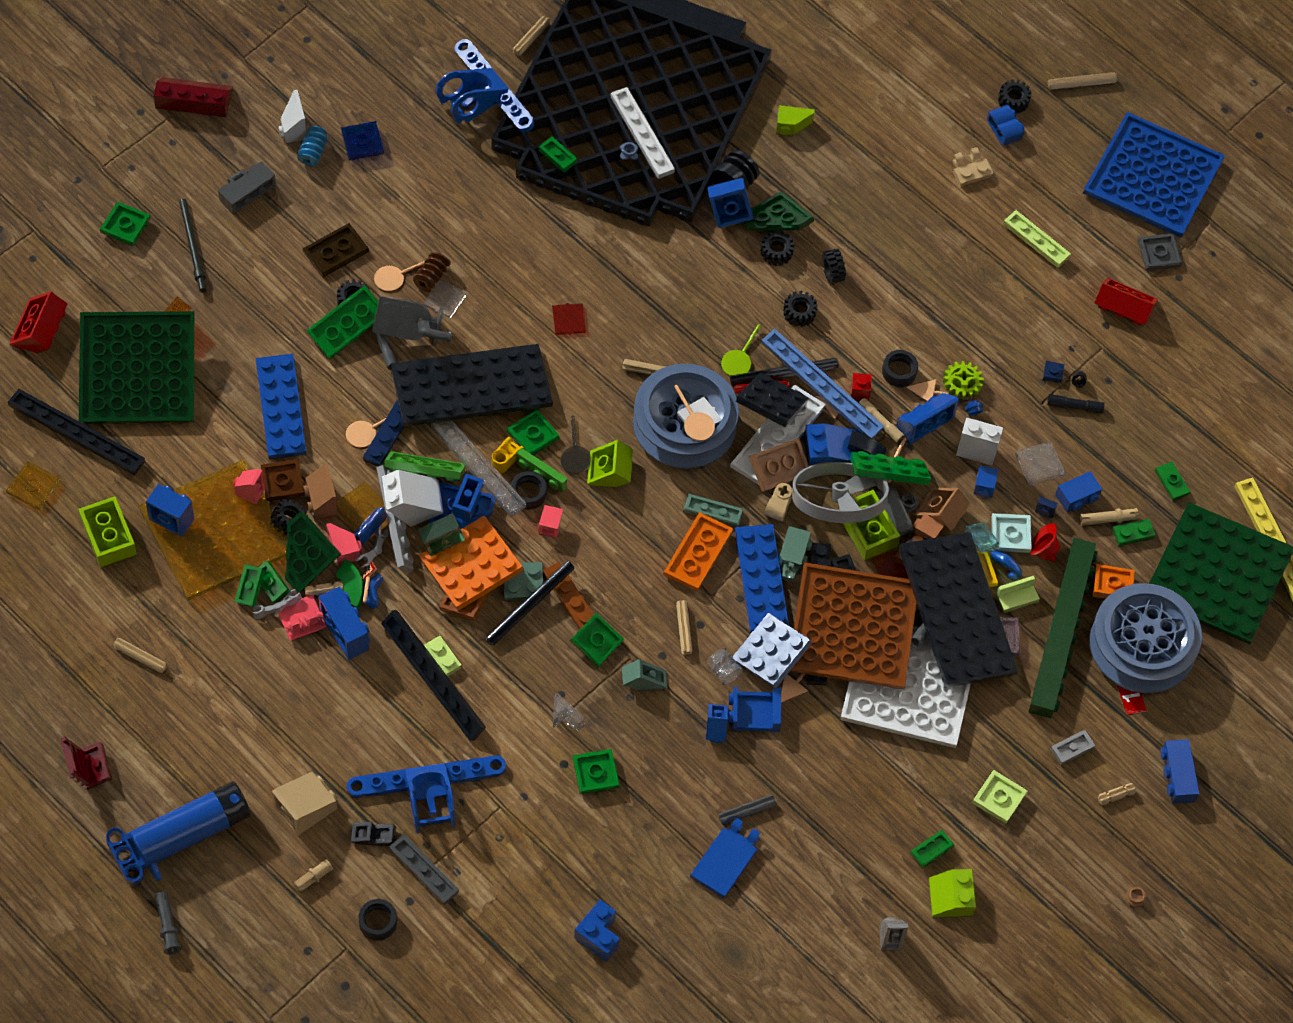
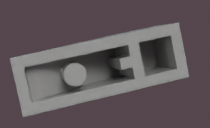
[879,917,908,950]

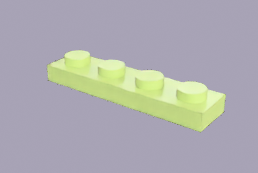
[1003,210,1071,268]

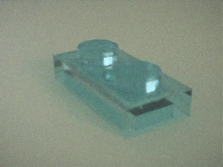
[966,522,999,553]

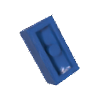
[354,507,387,545]

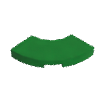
[336,559,364,609]

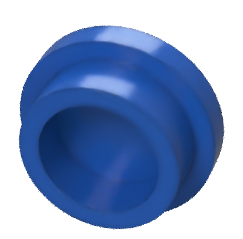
[965,400,984,415]

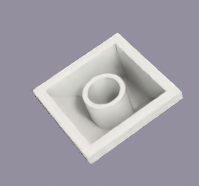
[278,90,306,143]

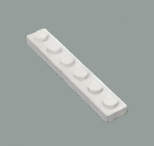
[611,87,675,179]

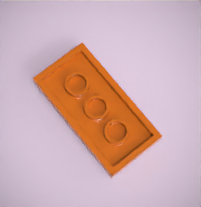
[663,512,733,592]

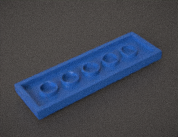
[256,354,307,459]
[735,524,789,634]

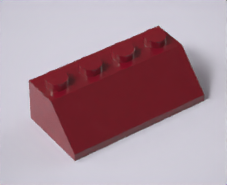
[153,77,233,117]

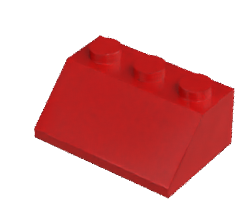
[1094,278,1158,325]
[9,291,68,353]

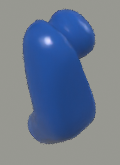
[991,550,1022,581]
[364,573,384,609]

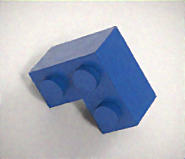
[574,899,620,962]

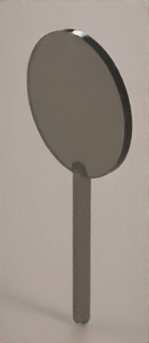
[561,415,591,474]

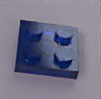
[341,121,384,161]

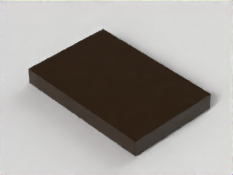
[303,223,369,278]

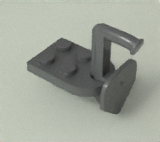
[372,295,452,346]

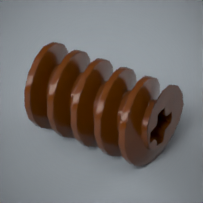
[413,252,451,293]

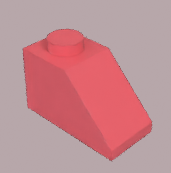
[233,469,265,504]
[326,523,363,566]

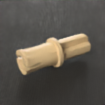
[294,859,333,892]

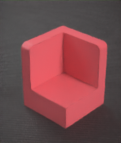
[539,505,563,538]

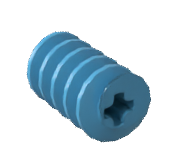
[297,126,328,167]

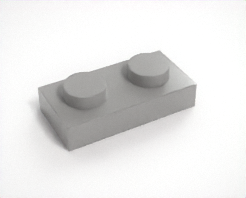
[1050,730,1095,765]

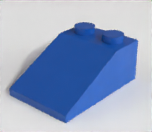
[804,424,859,466]

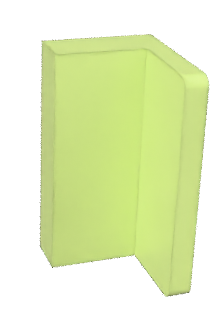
[996,576,1040,613]

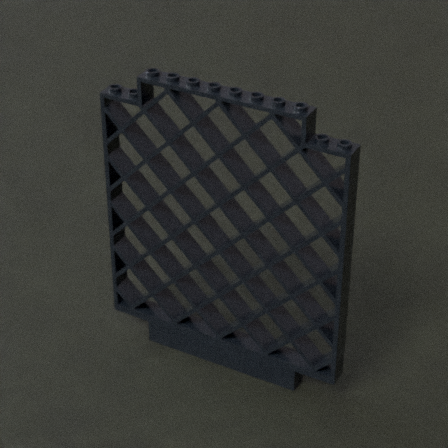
[491,0,772,227]

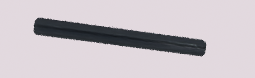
[730,357,839,386]
[486,561,575,645]

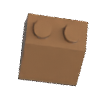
[303,464,338,520]
[913,487,970,531]

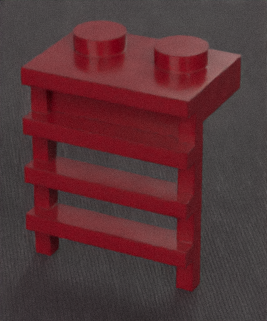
[61,737,112,790]

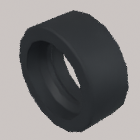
[882,350,918,387]
[510,471,547,510]
[358,899,398,941]

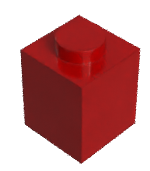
[850,373,872,401]

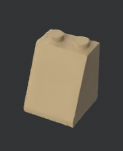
[272,772,338,836]

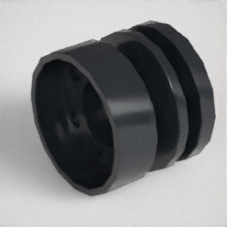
[711,150,760,190]

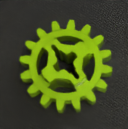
[942,361,984,400]

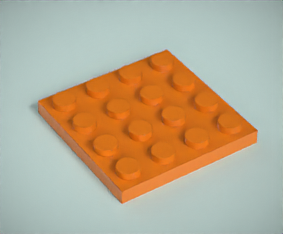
[419,516,524,611]

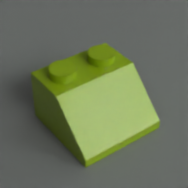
[587,440,633,487]
[929,869,976,917]

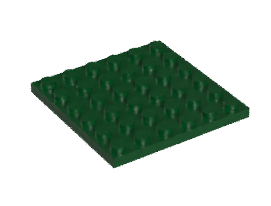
[78,311,195,424]
[1149,502,1293,644]

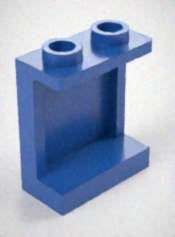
[728,687,781,732]

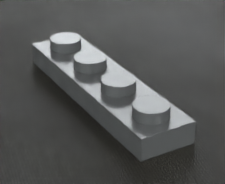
[389,835,459,905]

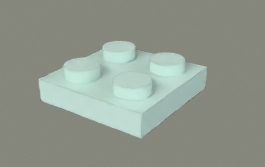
[991,513,1031,553]

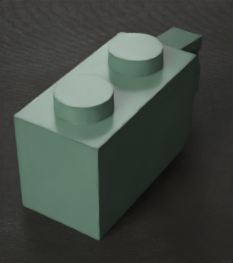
[779,526,813,582]

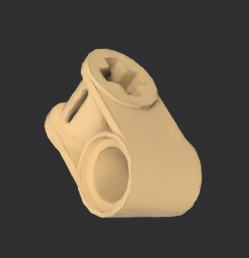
[764,483,792,522]

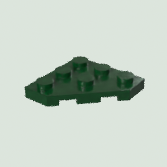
[740,191,814,230]
[285,511,342,593]

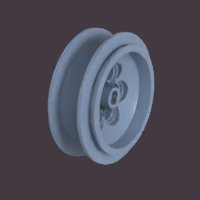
[633,364,739,469]
[1090,583,1202,693]

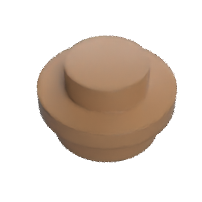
[1126,887,1146,907]

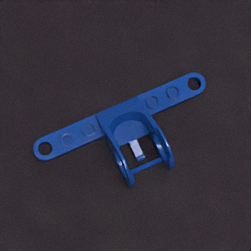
[435,39,534,133]
[347,755,506,833]

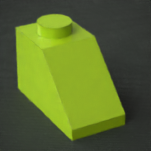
[776,105,815,135]

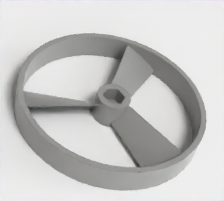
[792,462,889,523]

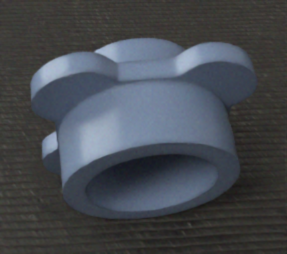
[620,142,638,160]

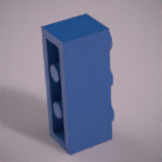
[1160,739,1199,803]

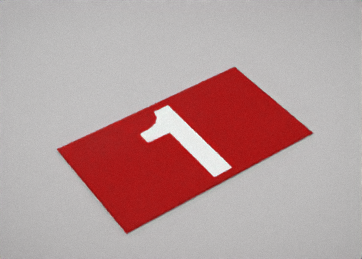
[1116,684,1147,715]

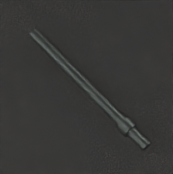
[179,199,207,293]

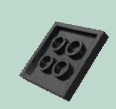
[735,373,809,427]

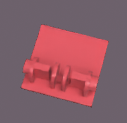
[278,595,327,641]

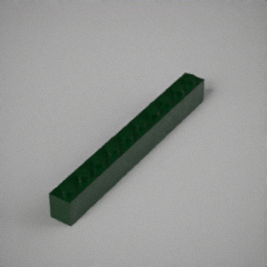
[1028,538,1098,719]

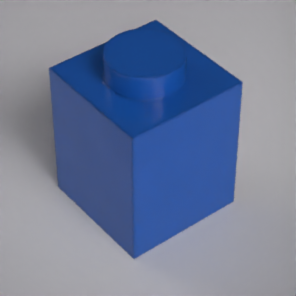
[973,466,998,498]

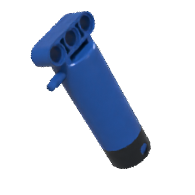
[106,781,251,886]

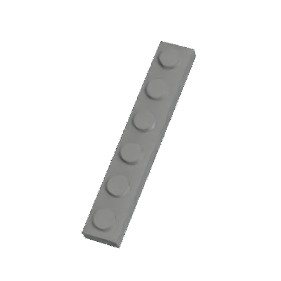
[376,465,414,574]

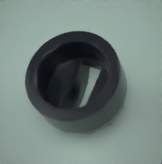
[1072,371,1087,387]

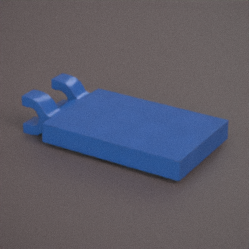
[690,817,760,899]

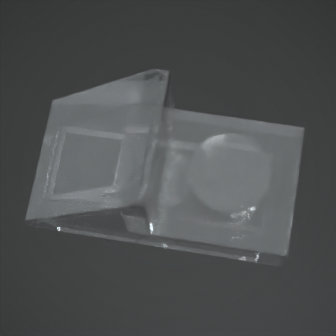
[553,693,585,732]

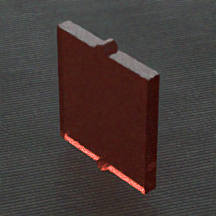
[552,303,586,335]
[872,550,909,579]

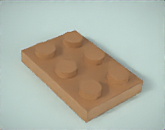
[749,438,809,492]

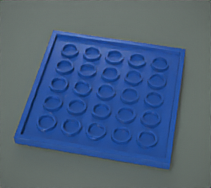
[1083,112,1225,238]

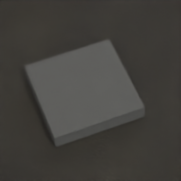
[1137,233,1182,271]

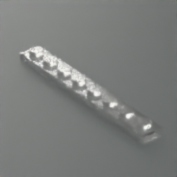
[428,420,526,516]

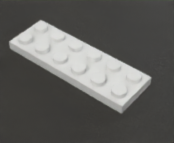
[731,385,826,485]

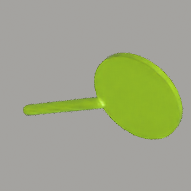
[721,325,761,376]

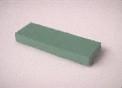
[683,494,744,527]

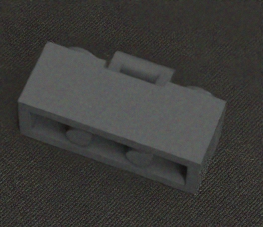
[218,161,276,215]

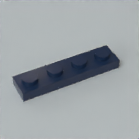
[363,400,404,467]

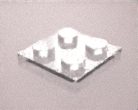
[1015,441,1065,486]

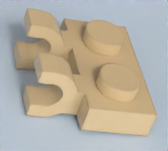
[952,147,994,187]

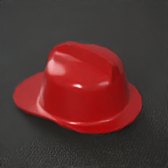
[1031,523,1061,562]

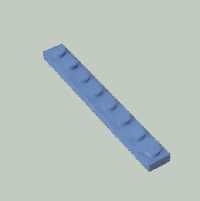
[761,328,884,438]

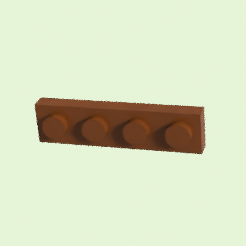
[543,562,594,630]

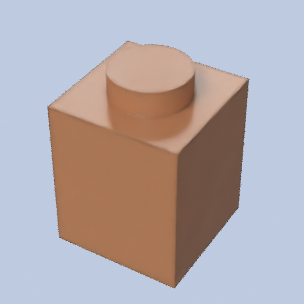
[913,514,944,539]

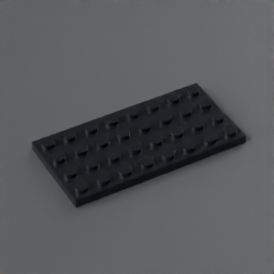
[391,344,553,427]
[898,532,1018,688]

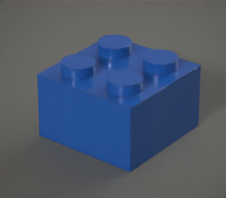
[708,178,754,228]
[146,484,195,537]

